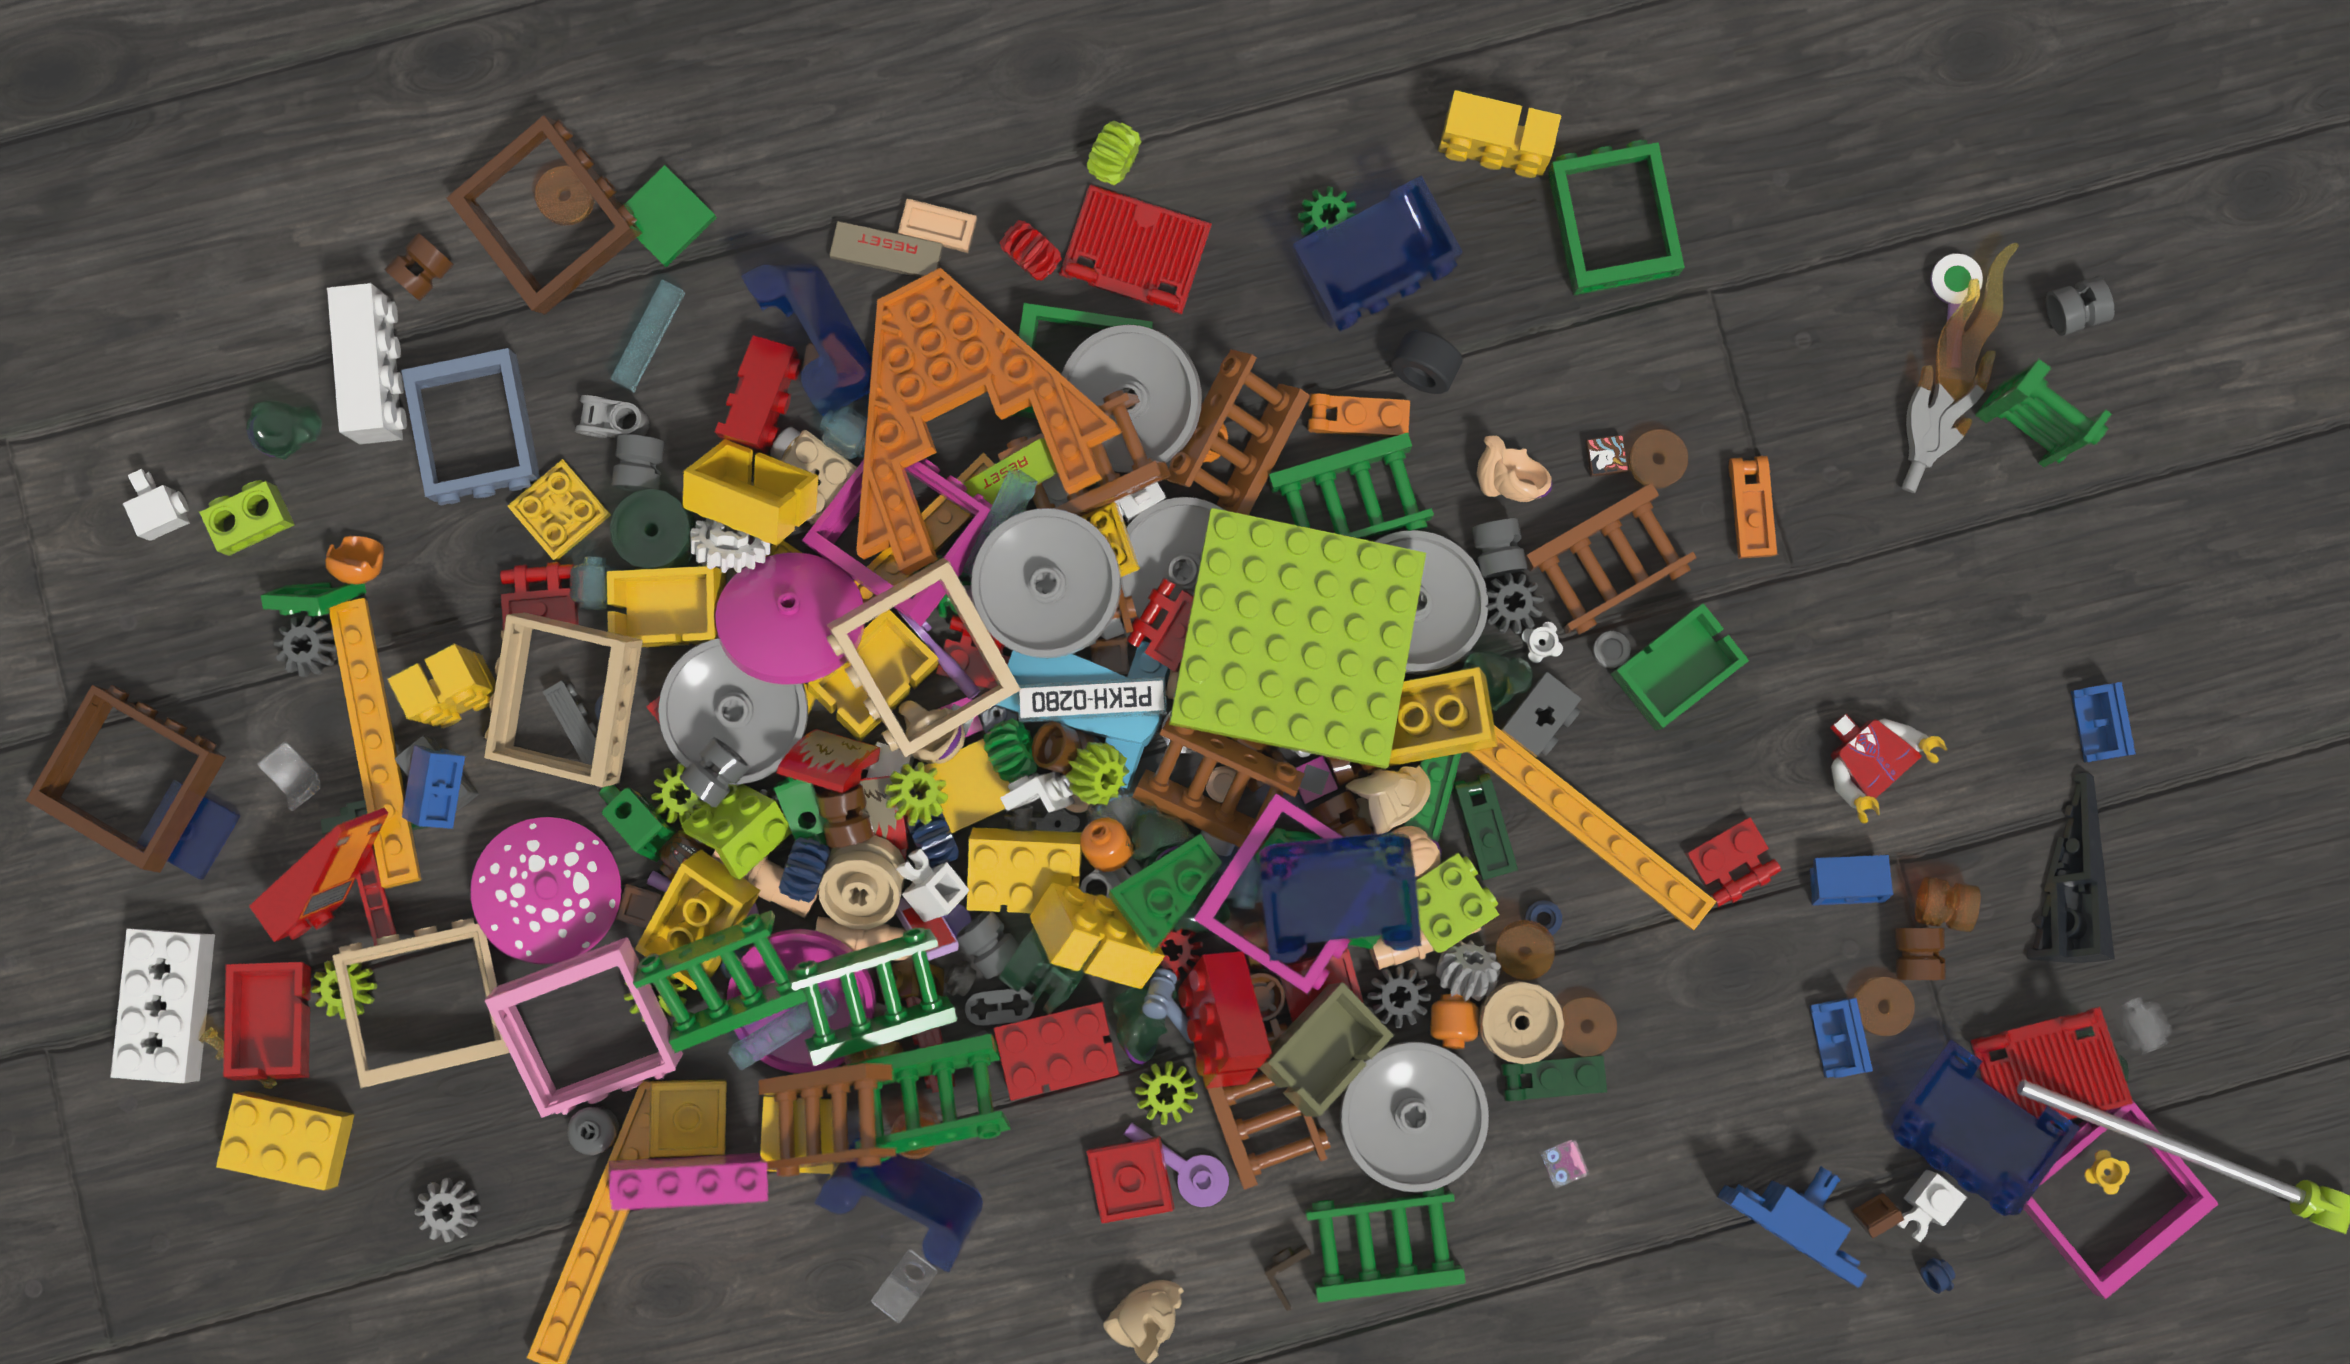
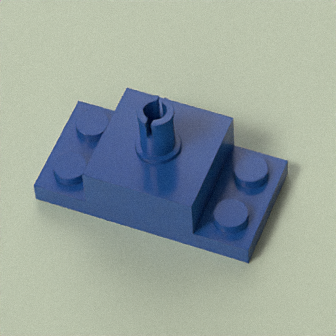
[1717,1166,1867,1288]

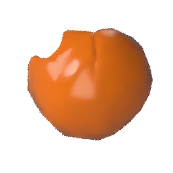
[325,536,384,585]

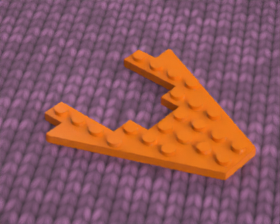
[856,268,1122,576]

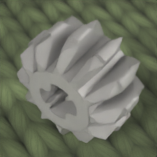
[1436,940,1501,1001]
[415,1178,481,1242]

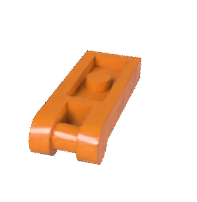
[1307,394,1410,437]
[1729,456,1777,559]

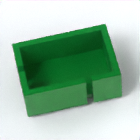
[1611,603,1749,731]

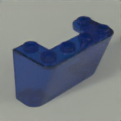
[1291,175,1463,332]
[1891,1040,2080,1216]

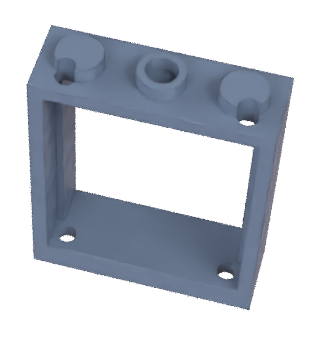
[401,348,540,505]

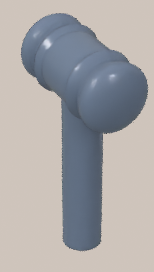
[1142,968,1193,1043]

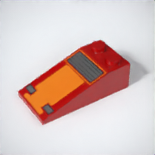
[249,807,389,942]

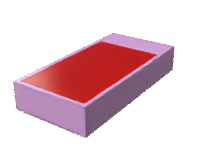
[895,898,958,960]

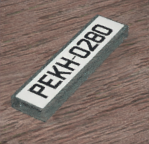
[1018,677,1167,723]

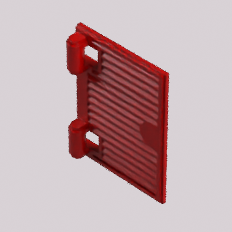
[1059,185,1212,315]
[1970,1006,2133,1135]

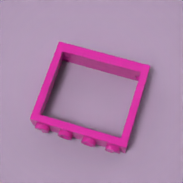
[803,458,1000,626]
[1194,794,1391,994]
[2008,1101,2219,1299]

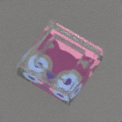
[1540,1139,1590,1188]

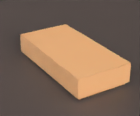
[898,199,977,253]

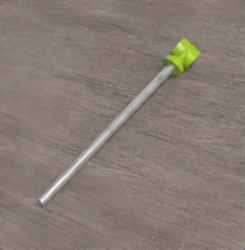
[2017,1080,2350,1234]

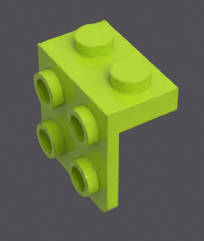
[682,784,792,880]
[1399,853,1499,953]

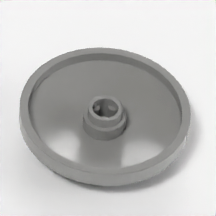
[1061,325,1202,473]
[1121,497,1226,629]
[971,508,1121,658]
[1375,530,1488,675]
[659,638,808,784]
[1340,1042,1489,1192]

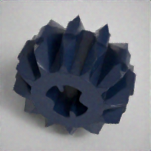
[906,813,959,868]
[779,837,830,903]

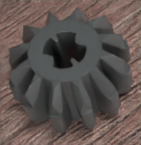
[1486,573,1544,635]
[273,615,337,677]
[1367,965,1431,1028]

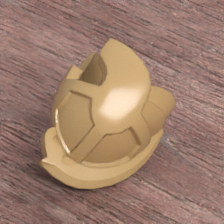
[1345,766,1431,837]
[1104,1280,1184,1364]

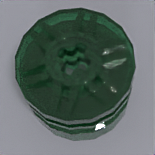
[998,927,1094,1015]

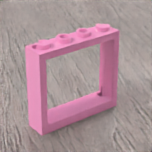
[484,937,683,1117]

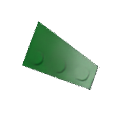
[1109,834,1222,954]

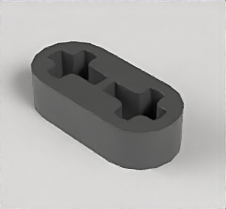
[965,988,1035,1025]

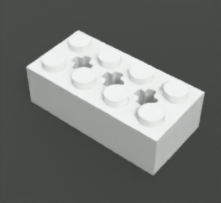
[327,283,407,444]
[111,929,215,1083]

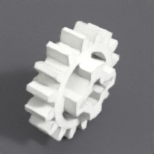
[691,518,770,573]

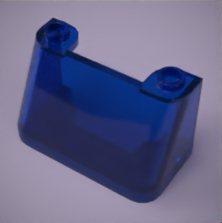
[741,264,872,418]
[1259,832,1422,962]
[815,1137,983,1273]

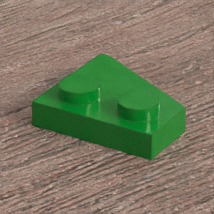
[261,582,367,616]

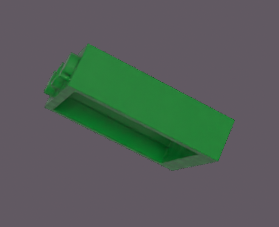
[1548,140,1685,295]
[1011,303,1153,419]

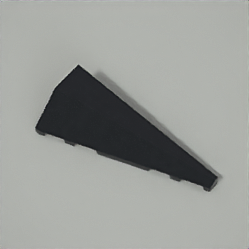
[2027,773,2115,963]

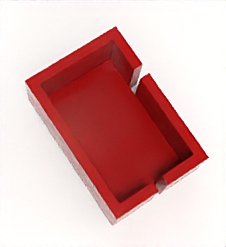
[1178,951,1271,1089]
[223,962,311,1080]
[994,1001,1120,1101]

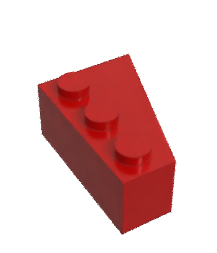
[714,335,802,455]

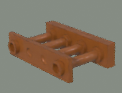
[1166,349,1310,515]
[998,390,1171,517]
[1525,483,1697,635]
[1132,713,1305,855]
[1193,1018,1331,1190]
[759,1063,896,1177]

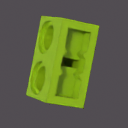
[199,480,295,556]

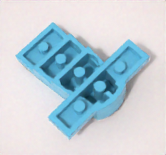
[996,641,1171,790]

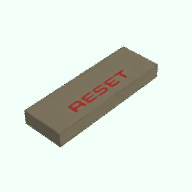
[830,221,943,278]

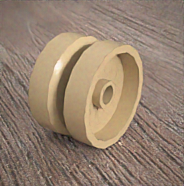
[819,835,906,930]
[1478,981,1564,1064]

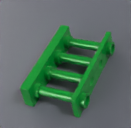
[1975,359,2112,467]
[1268,432,1434,540]
[633,910,807,1053]
[786,928,957,1065]
[847,1034,1011,1162]
[1305,1186,1466,1303]

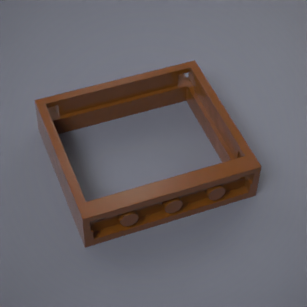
[447,115,642,314]
[25,685,226,873]

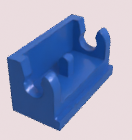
[2071,682,2136,763]
[402,745,465,829]
[1810,855,1893,905]
[1809,997,1873,1078]

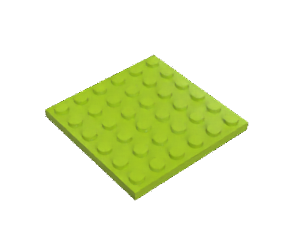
[1169,508,1426,769]

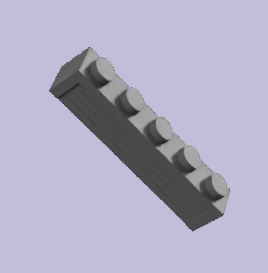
[542,680,622,790]

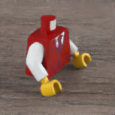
[1830,713,1947,823]

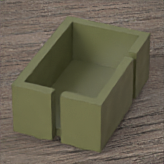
[1259,982,1394,1117]

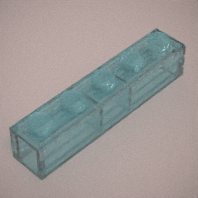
[610,280,685,392]
[963,470,1038,577]
[728,987,839,1071]

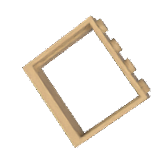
[826,558,1021,757]
[484,613,643,787]
[333,918,510,1088]

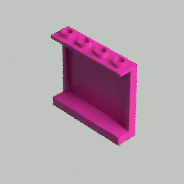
[609,1153,768,1210]

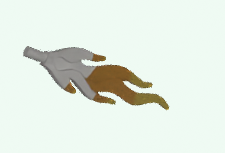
[1901,243,2019,493]

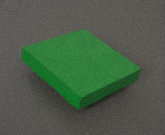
[625,165,717,267]

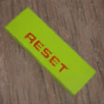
[962,438,1058,510]

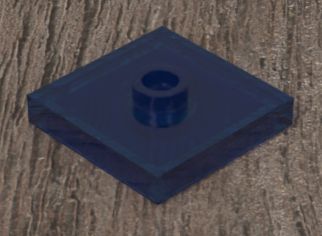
[138,780,240,880]

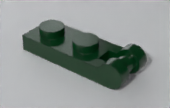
[1453,773,1518,881]
[1501,1055,1607,1101]

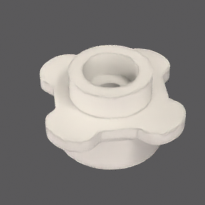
[1522,622,1563,663]

